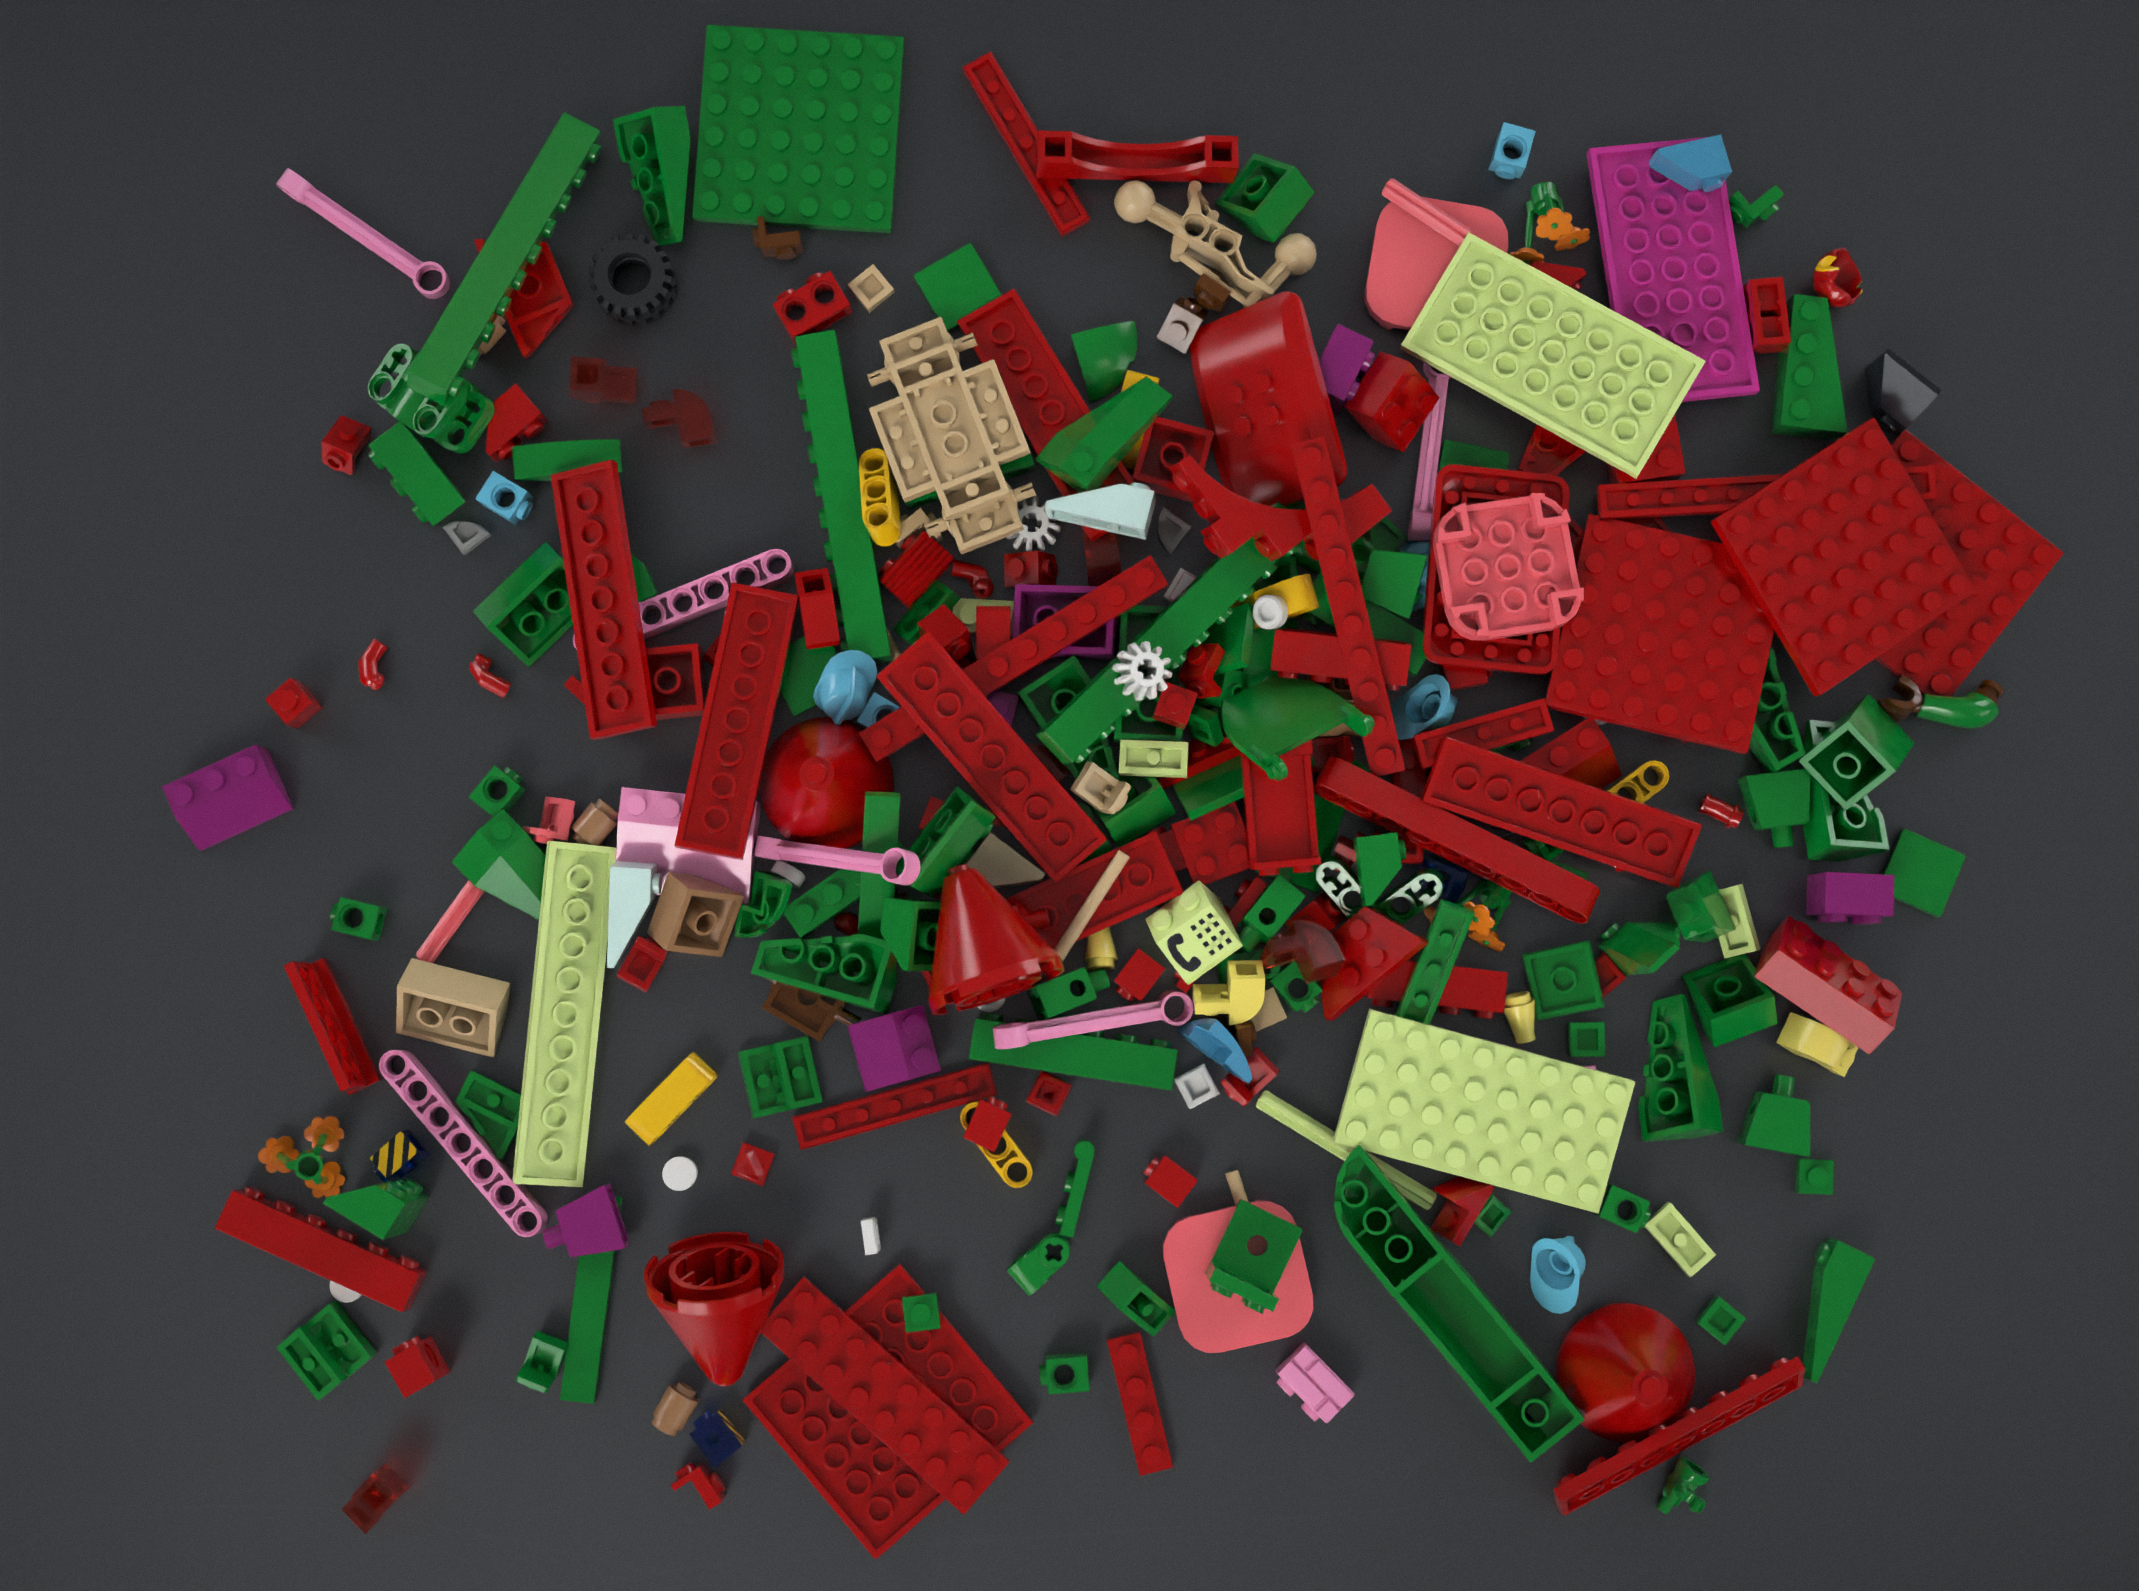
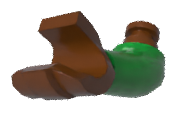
[1877,675,2004,729]

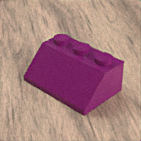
[162,744,294,851]

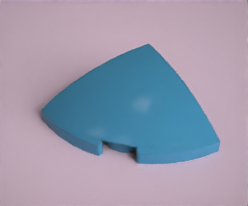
[1177,1018,1253,1084]

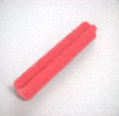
[1382,179,1471,246]
[416,880,484,963]

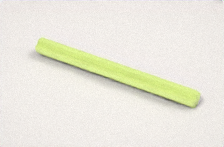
[1255,1090,1437,1210]

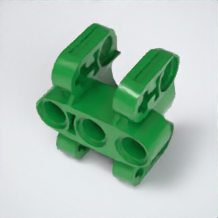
[368,343,495,454]

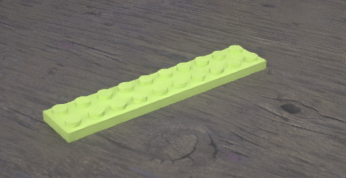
[512,841,617,1187]

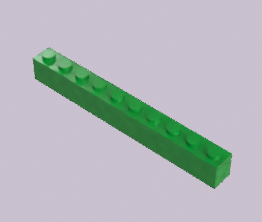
[407,112,602,406]
[791,330,893,664]
[1036,501,1301,765]

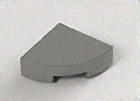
[1157,507,1191,555]
[443,521,492,555]

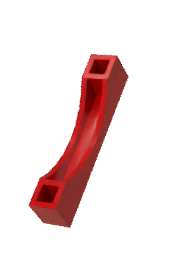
[1036,130,1239,183]

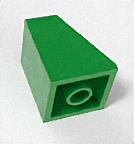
[1799,694,1915,811]

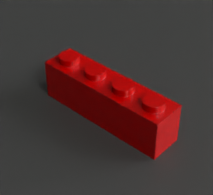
[1270,627,1412,691]
[1364,961,1508,1019]

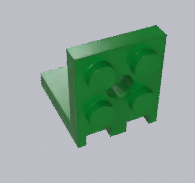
[1205,1199,1303,1314]

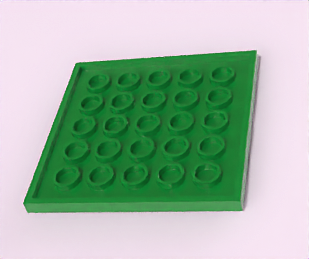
[692,25,904,233]

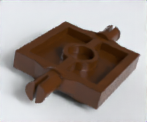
[761,978,862,1042]

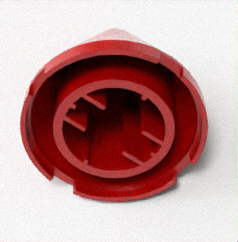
[759,717,894,849]
[928,864,1065,1015]
[644,1232,785,1387]
[1556,1302,1695,1443]

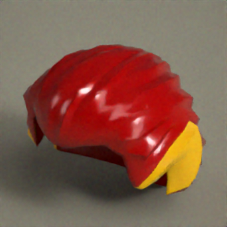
[1812,247,1863,308]

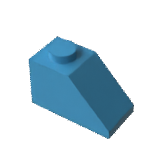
[1649,134,1732,192]

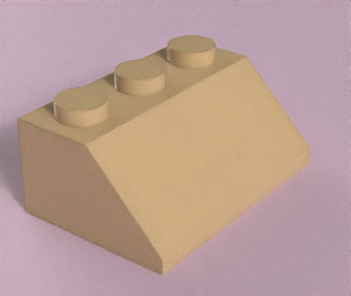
[396,958,510,1058]

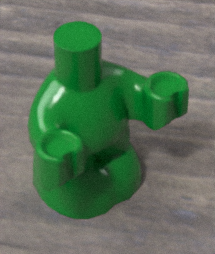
[1656,1456,1710,1515]

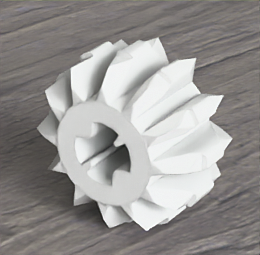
[1006,496,1061,552]
[1112,641,1173,701]

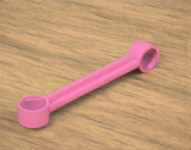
[276,168,450,299]
[1408,362,1452,542]
[753,836,920,885]
[992,990,1193,1049]

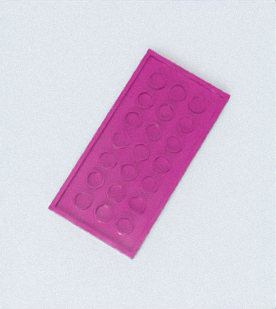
[1586,137,1760,402]

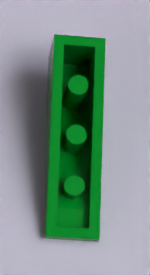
[1803,1238,1875,1384]

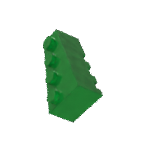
[1770,294,1848,441]
[1749,648,1806,774]

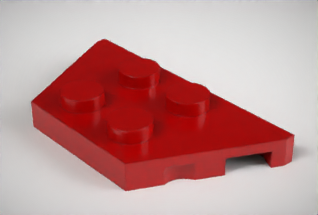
[474,239,575,359]
[1316,906,1428,1021]

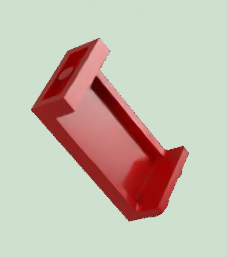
[1240,740,1322,876]

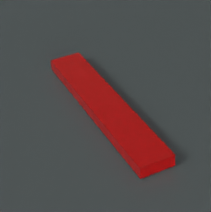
[962,51,1090,237]
[792,1062,998,1150]

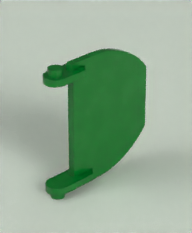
[1222,676,1375,781]

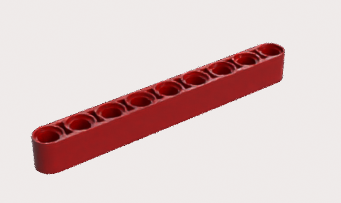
[1313,757,1600,924]

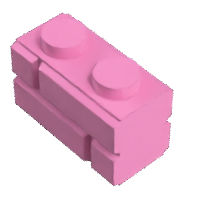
[1275,1342,1355,1423]

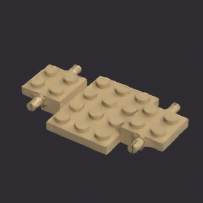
[867,317,1036,555]

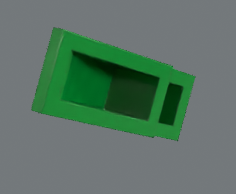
[512,439,622,481]

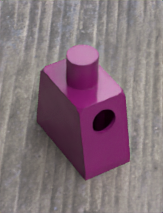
[542,1183,630,1257]

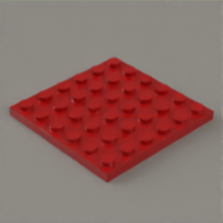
[1710,417,1976,696]
[1875,430,2064,697]
[1545,514,1774,754]
[743,1263,1033,1560]

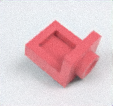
[523,796,575,844]

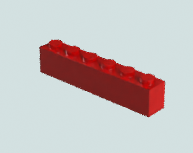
[214,1186,427,1312]

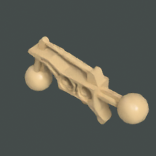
[1114,180,1317,308]

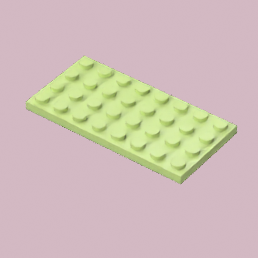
[1400,232,1706,479]
[1333,1008,1635,1214]

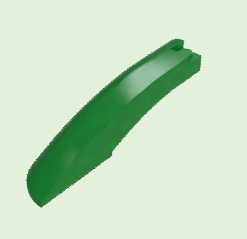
[1334,1145,1585,1463]

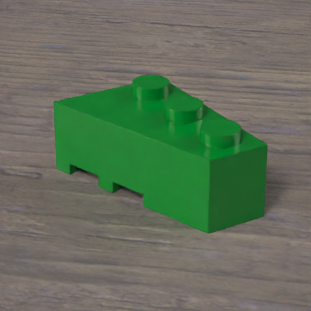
[368,421,466,526]

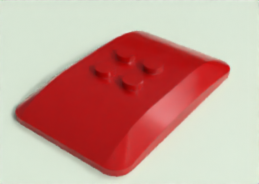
[1189,291,1347,507]
[1422,464,1570,675]

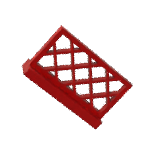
[284,958,382,1095]

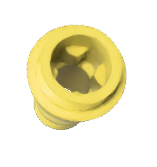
[1084,927,1118,971]
[1504,991,1536,1044]

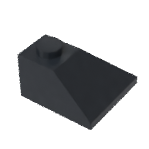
[1865,348,1942,436]

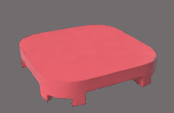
[1364,197,1509,331]
[1433,493,1584,641]
[1162,1200,1314,1353]

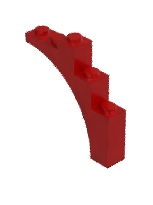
[1169,454,1392,561]

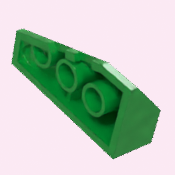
[613,106,690,247]
[1036,376,1173,493]
[1803,720,1889,862]
[1597,922,1680,976]
[751,934,897,1014]

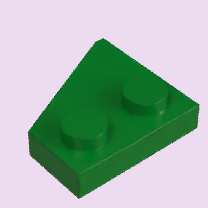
[455,1070,521,1160]

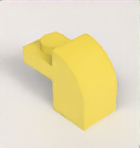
[1192,960,1265,1025]
[1776,1012,1858,1077]

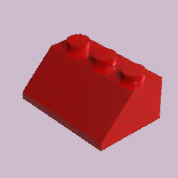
[1520,718,1622,789]

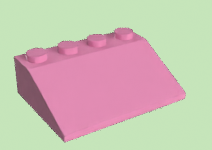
[616,787,761,904]

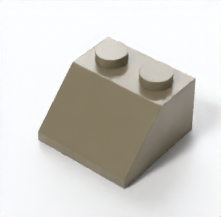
[967,832,1046,889]

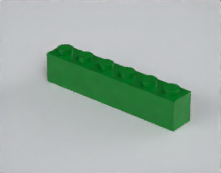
[969,1013,1178,1091]

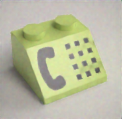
[1145,880,1243,985]

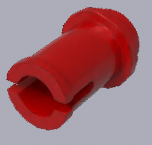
[1698,793,1744,829]

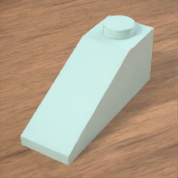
[1045,482,1156,540]
[607,861,662,968]

